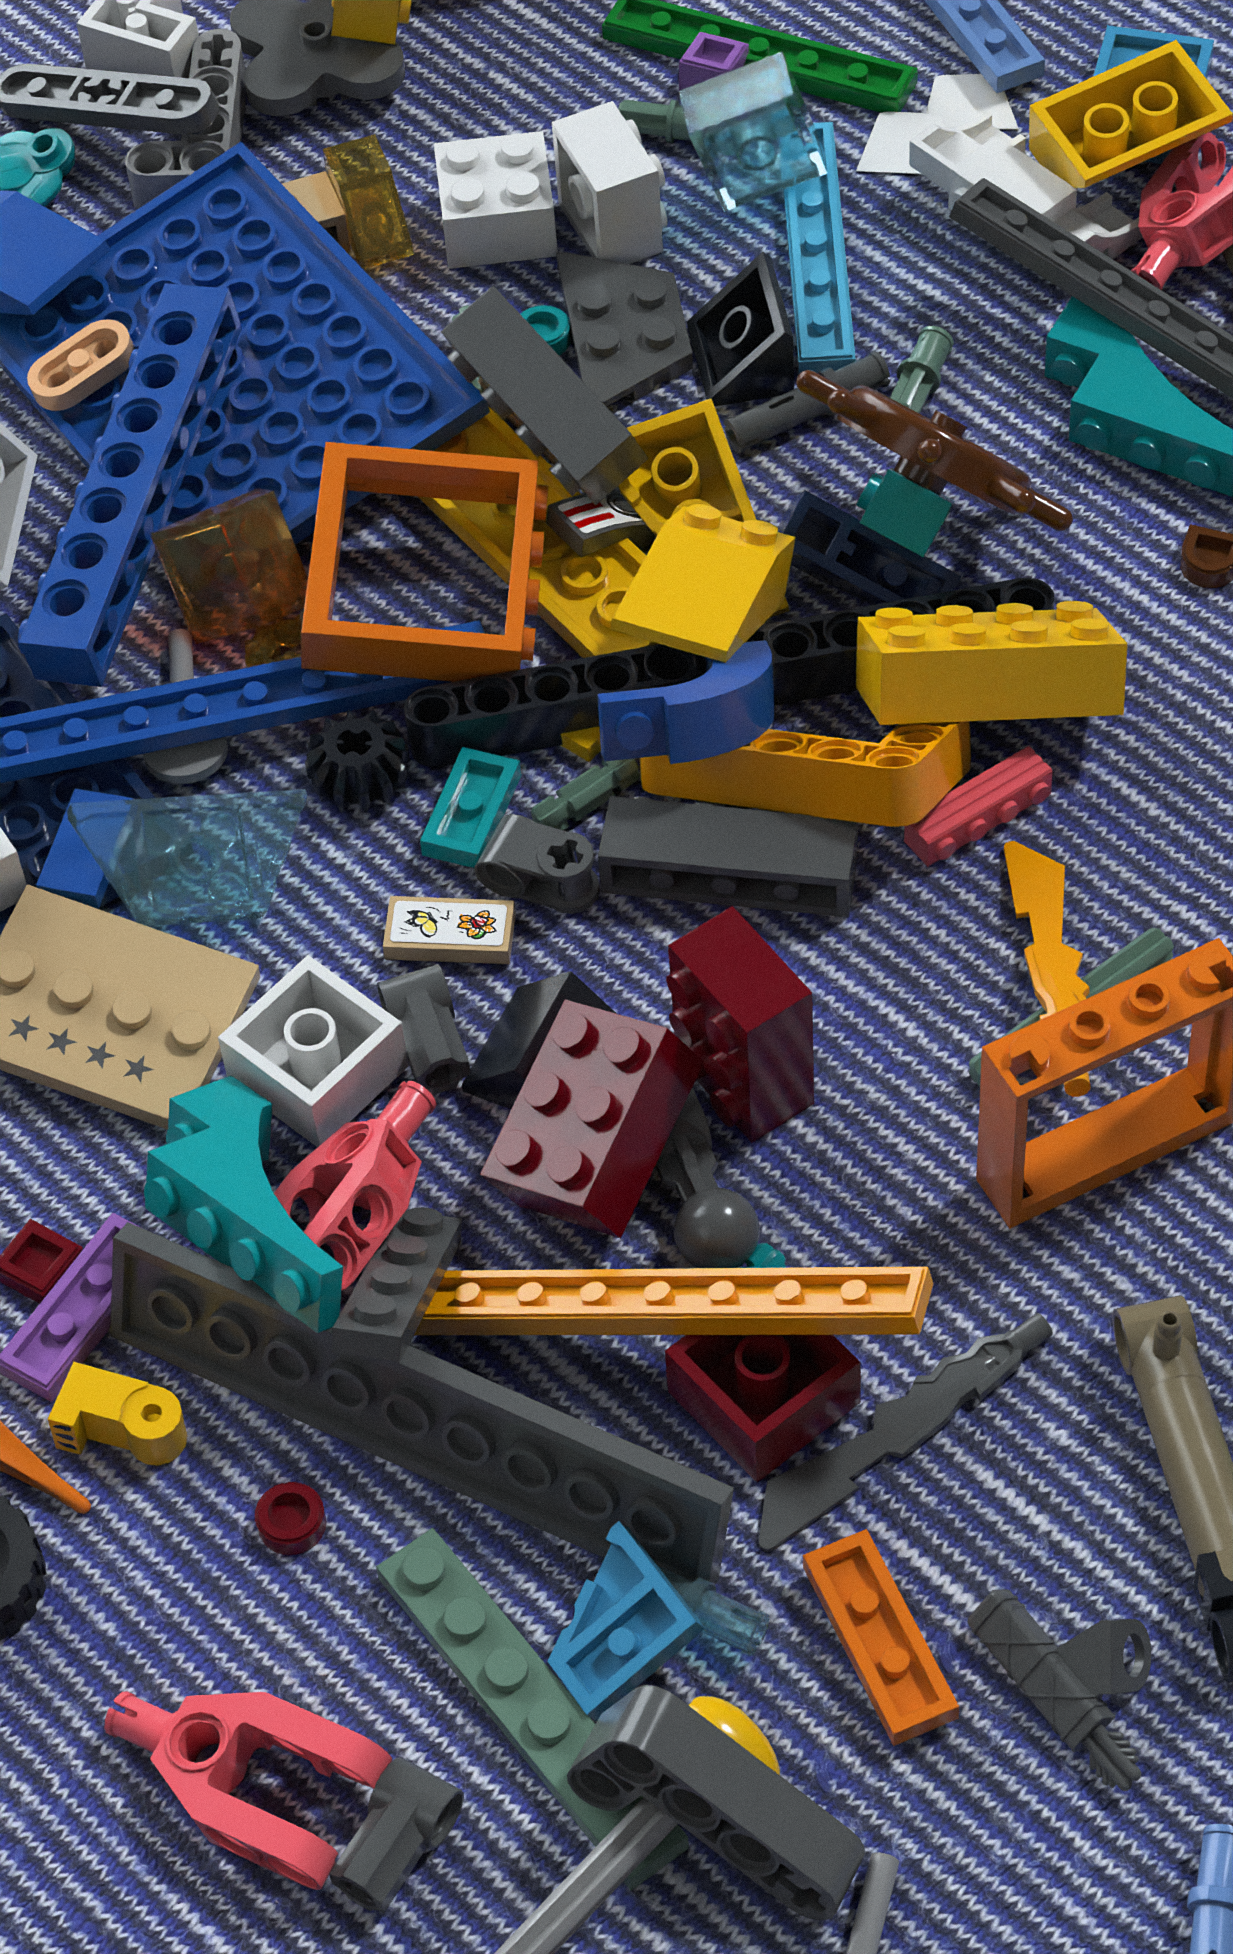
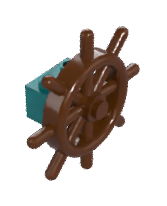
[796,370,1073,557]

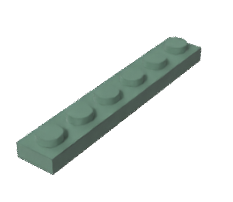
[376,1527,689,1891]

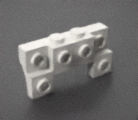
[909,111,1143,259]

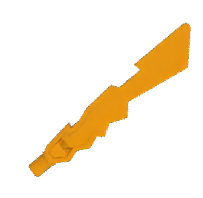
[1004,841,1091,1097]

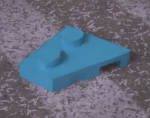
[547,1521,705,1721]

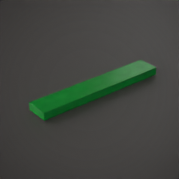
[602,0,918,113]

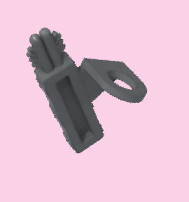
[967,1589,1151,1791]

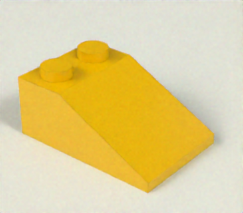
[611,504,796,663]

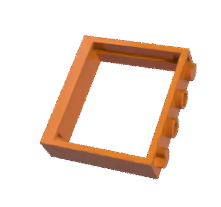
[301,442,549,682]
[976,938,1233,1229]

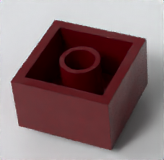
[665,1335,861,1483]

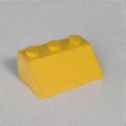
[1029,40,1233,188]

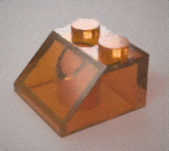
[150,488,308,644]

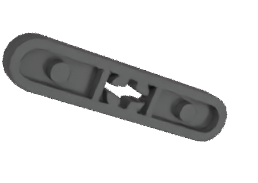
[0,63,219,134]

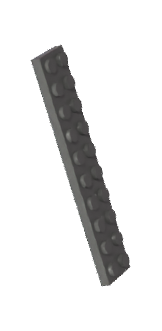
[110,1222,734,1603]

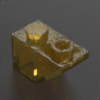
[322,134,414,269]

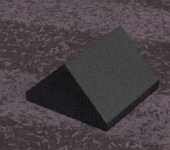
[687,252,794,406]
[462,971,617,1109]

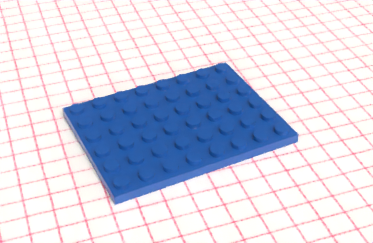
[0,142,490,606]

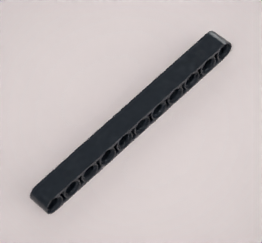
[404,578,1054,767]

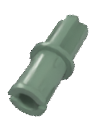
[618,100,726,146]
[890,326,954,414]

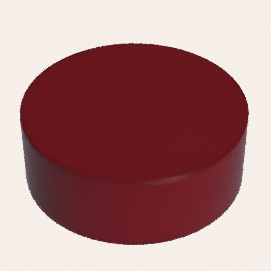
[255,1482,327,1555]

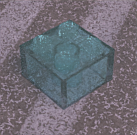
[679,52,827,211]

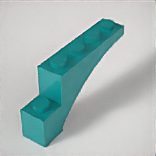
[1044,296,1233,497]
[144,1076,343,1333]

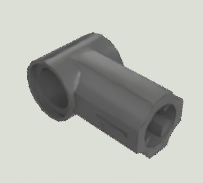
[377,964,471,1094]
[329,1756,464,1913]

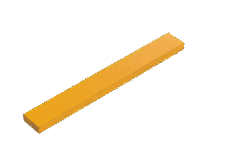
[414,1267,934,1335]

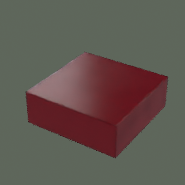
[0,1219,83,1304]

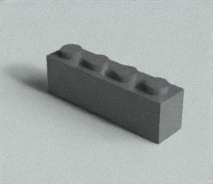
[441,285,649,506]
[598,796,858,917]

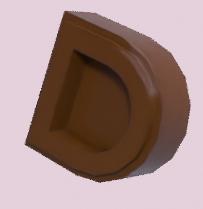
[1180,524,1233,588]

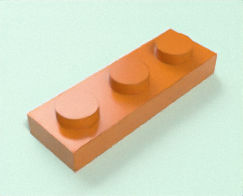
[803,1529,959,1746]

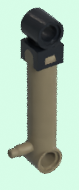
[1112,1295,1233,1683]

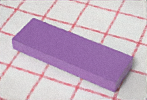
[0,1213,141,1402]

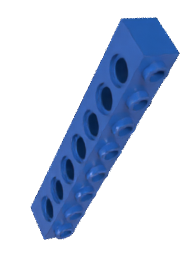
[18,283,242,687]

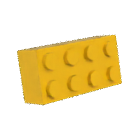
[856,601,1127,725]

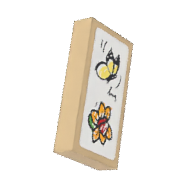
[383,896,516,964]

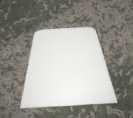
[926,74,1019,130]
[856,112,945,174]

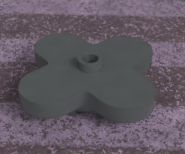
[230,0,405,116]

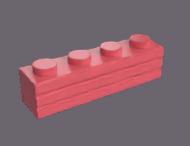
[904,746,1053,867]

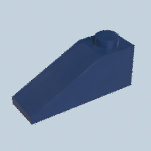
[778,490,961,605]

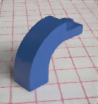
[597,640,774,764]

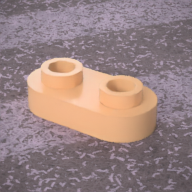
[27,319,135,411]

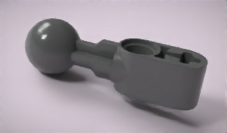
[654,1088,760,1268]

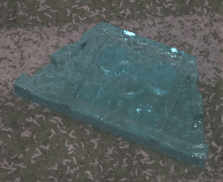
[67,789,307,926]

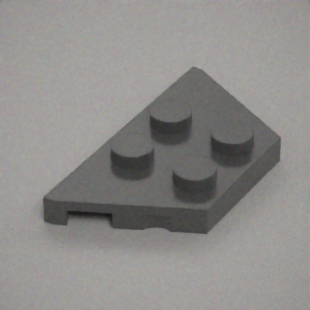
[556,252,693,407]

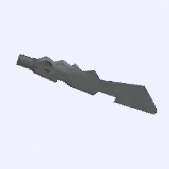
[759,1313,1053,1552]

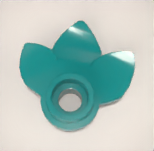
[0,128,76,207]

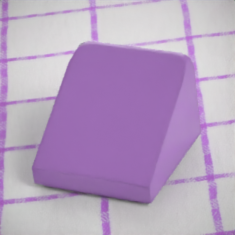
[679,32,749,105]

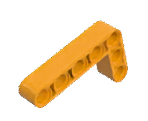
[640,721,971,827]

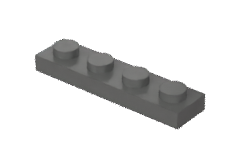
[332,1207,462,1362]

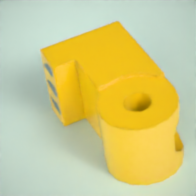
[48,1361,188,1466]

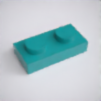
[420,747,522,868]

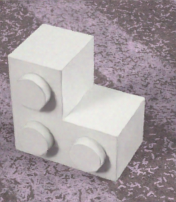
[76,0,199,78]

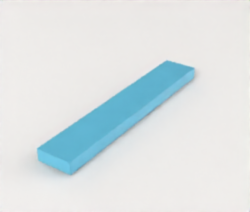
[779,122,856,374]

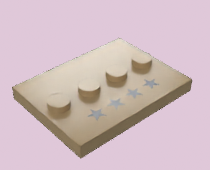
[0,884,260,1130]

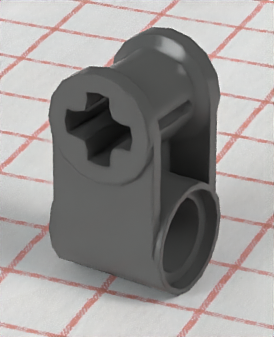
[474,814,600,914]

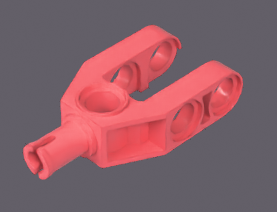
[1131,132,1233,290]
[274,1081,437,1290]
[104,1691,392,1890]

